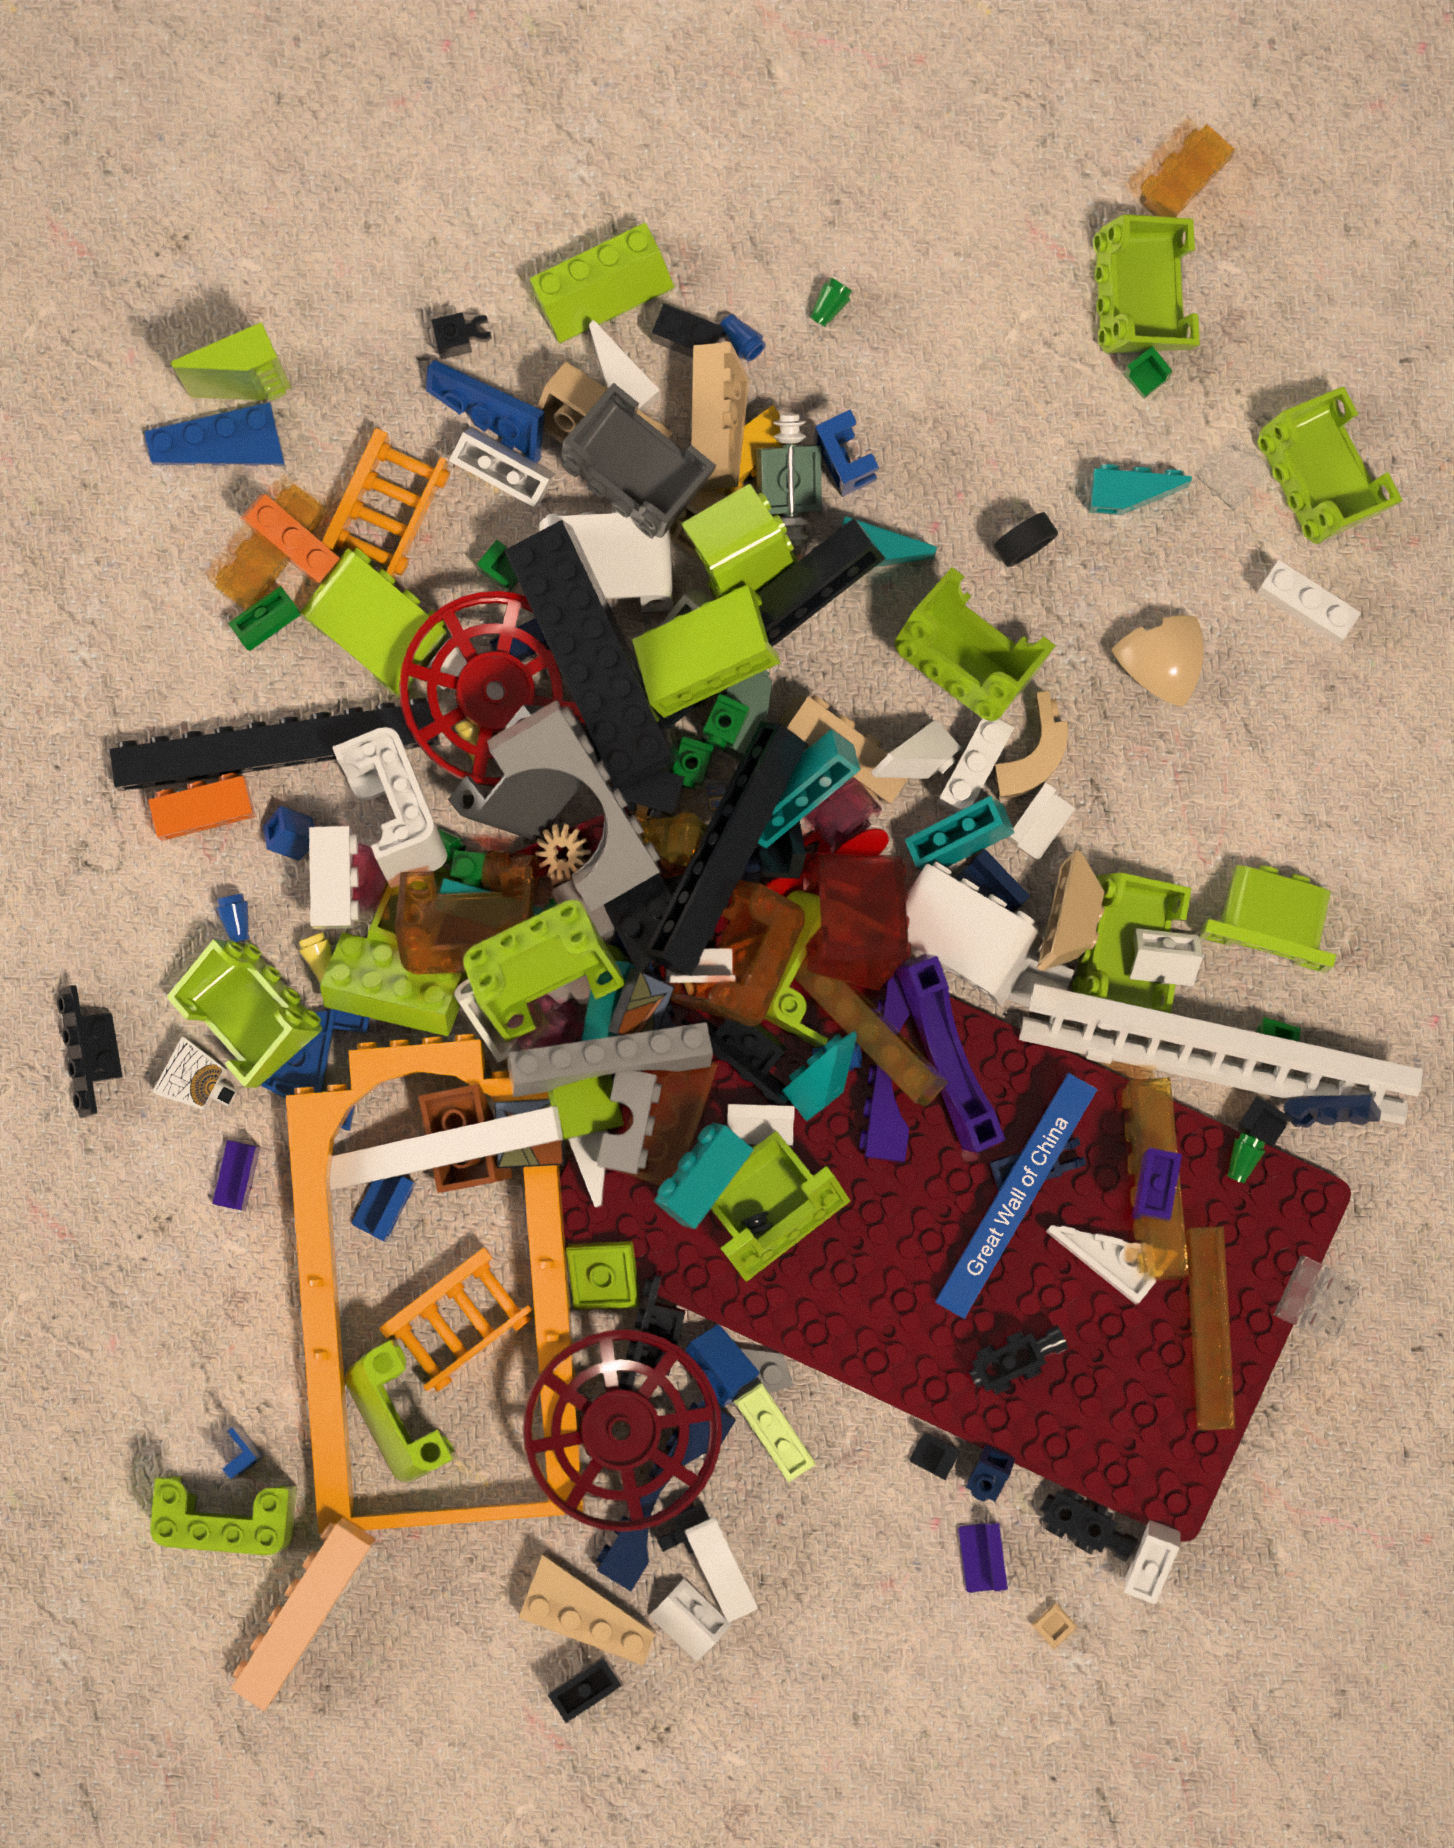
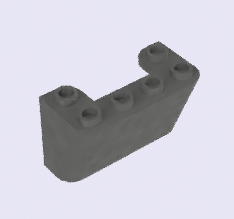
[561,383,716,539]
[448,705,601,839]

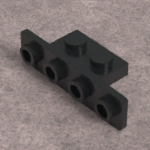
[57,985,123,1118]
[681,1006,789,1106]
[619,1269,686,1391]

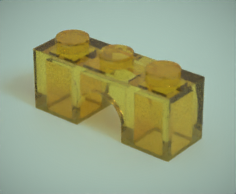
[640,812,708,867]

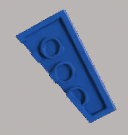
[144,402,285,466]

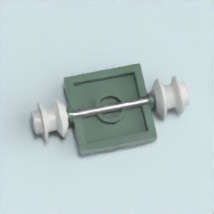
[756,414,822,546]

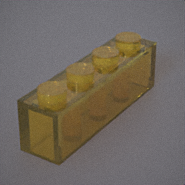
[215,484,327,611]

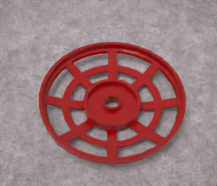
[399,591,586,787]

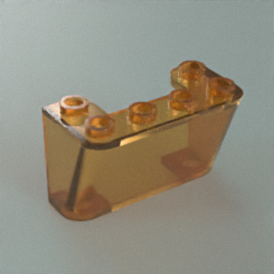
[395,866,534,974]
[670,880,805,1027]

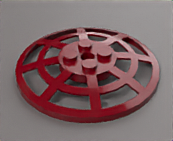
[523,1329,722,1532]

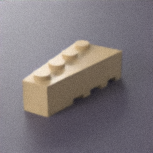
[691,342,749,490]
[777,695,908,804]
[518,1553,656,1665]

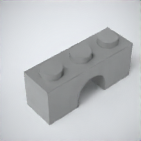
[597,1071,662,1175]

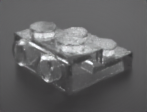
[1274,1255,1361,1344]

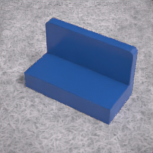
[352,1176,416,1242]
[685,1325,759,1408]
[222,1425,264,1479]

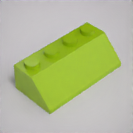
[530,222,675,344]

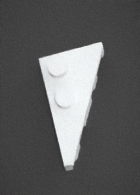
[1046,1225,1177,1305]

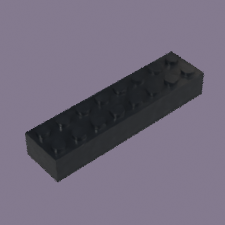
[504,520,681,788]

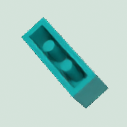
[905,796,1015,871]
[654,1122,754,1229]

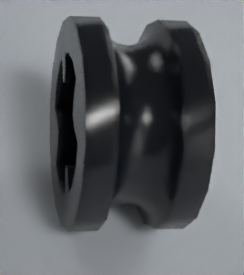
[740,1211,773,1234]

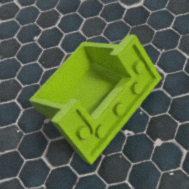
[1199,865,1337,973]
[711,1131,850,1282]

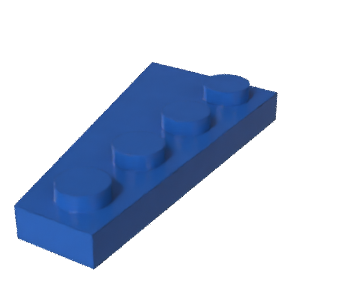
[426,360,545,463]

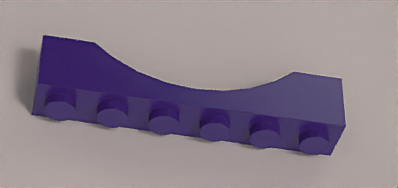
[895,954,1005,1153]
[859,960,912,1163]

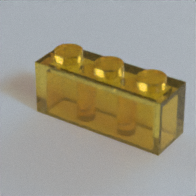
[1138,124,1235,217]

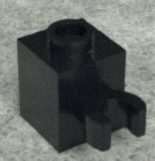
[431,312,492,360]
[657,1501,710,1555]

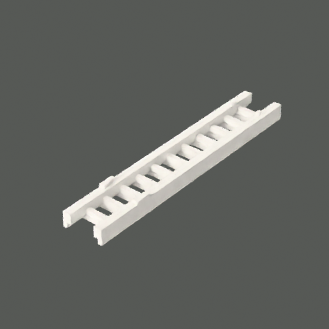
[1019,984,1423,1125]

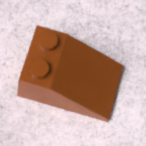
[418,1084,513,1193]

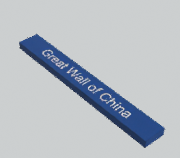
[935,1072,1098,1319]

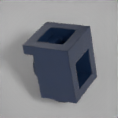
[965,1444,1016,1502]

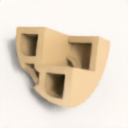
[1111,615,1204,707]

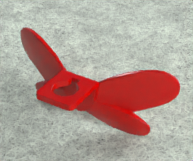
[758,828,889,909]

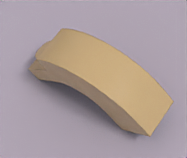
[993,691,1068,801]

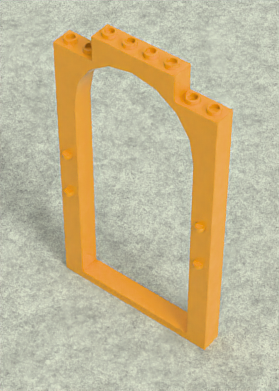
[286,1034,586,1534]

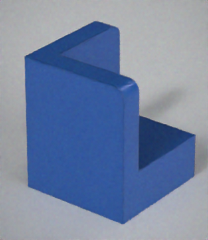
[263,806,315,860]

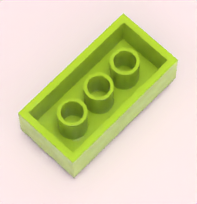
[320,932,468,1037]

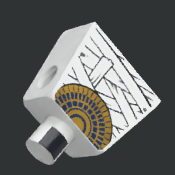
[153,1037,238,1111]

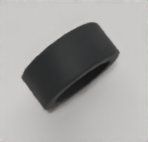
[994,512,1058,567]

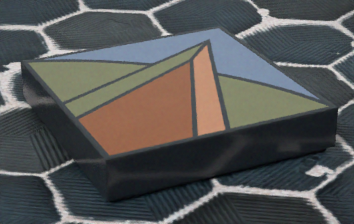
[608,968,675,1036]
[494,1099,565,1169]

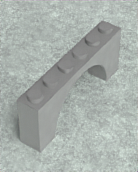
[487,700,661,912]

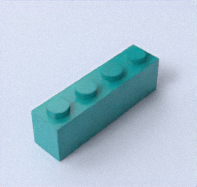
[758,729,861,848]

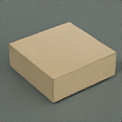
[1031,1602,1078,1649]

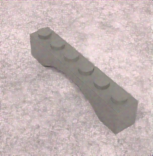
[508,1022,713,1097]

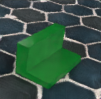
[228,586,300,651]

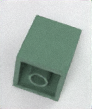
[702,670,772,761]

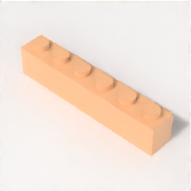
[231,1518,376,1711]

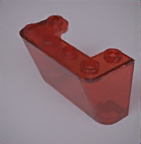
[802,853,911,991]

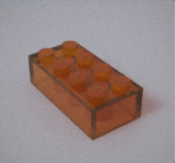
[615,1062,718,1186]

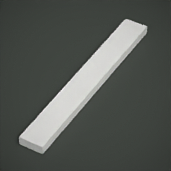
[330,1107,563,1191]

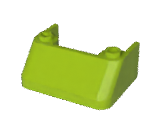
[736,890,887,1047]

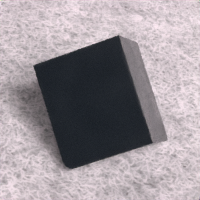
[1239,1096,1290,1147]
[910,1432,960,1480]

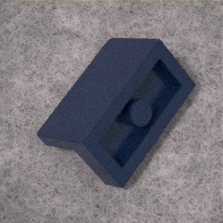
[956,849,1030,913]

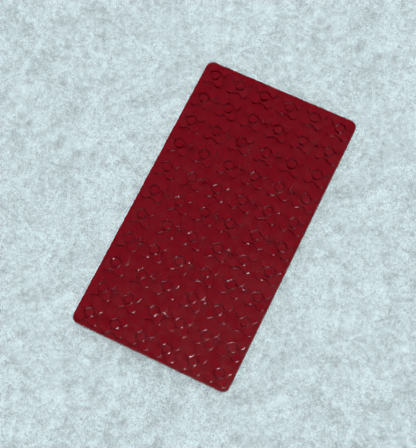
[560,895,1351,1542]

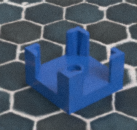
[814,409,879,497]

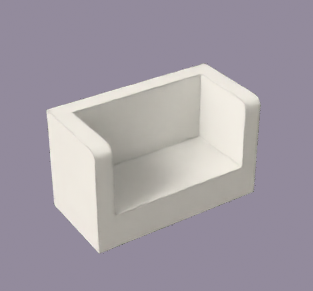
[1124,1520,1180,1604]

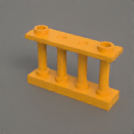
[322,428,451,579]
[379,1247,534,1393]

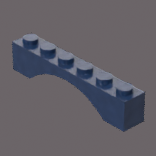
[596,1399,736,1592]

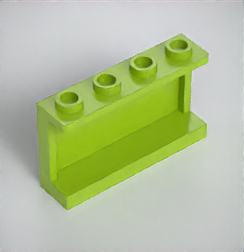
[632,584,781,718]

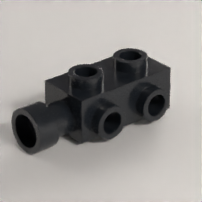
[968,1325,1069,1395]
[1039,1489,1138,1562]

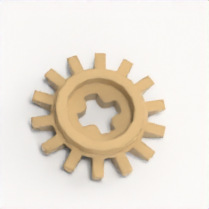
[535,824,591,882]

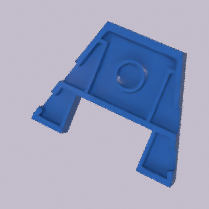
[261,1009,370,1131]

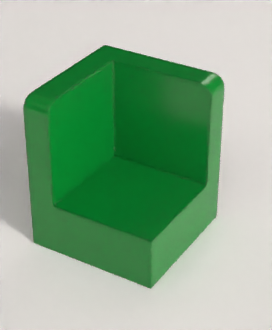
[1124,346,1173,399]
[476,539,519,592]

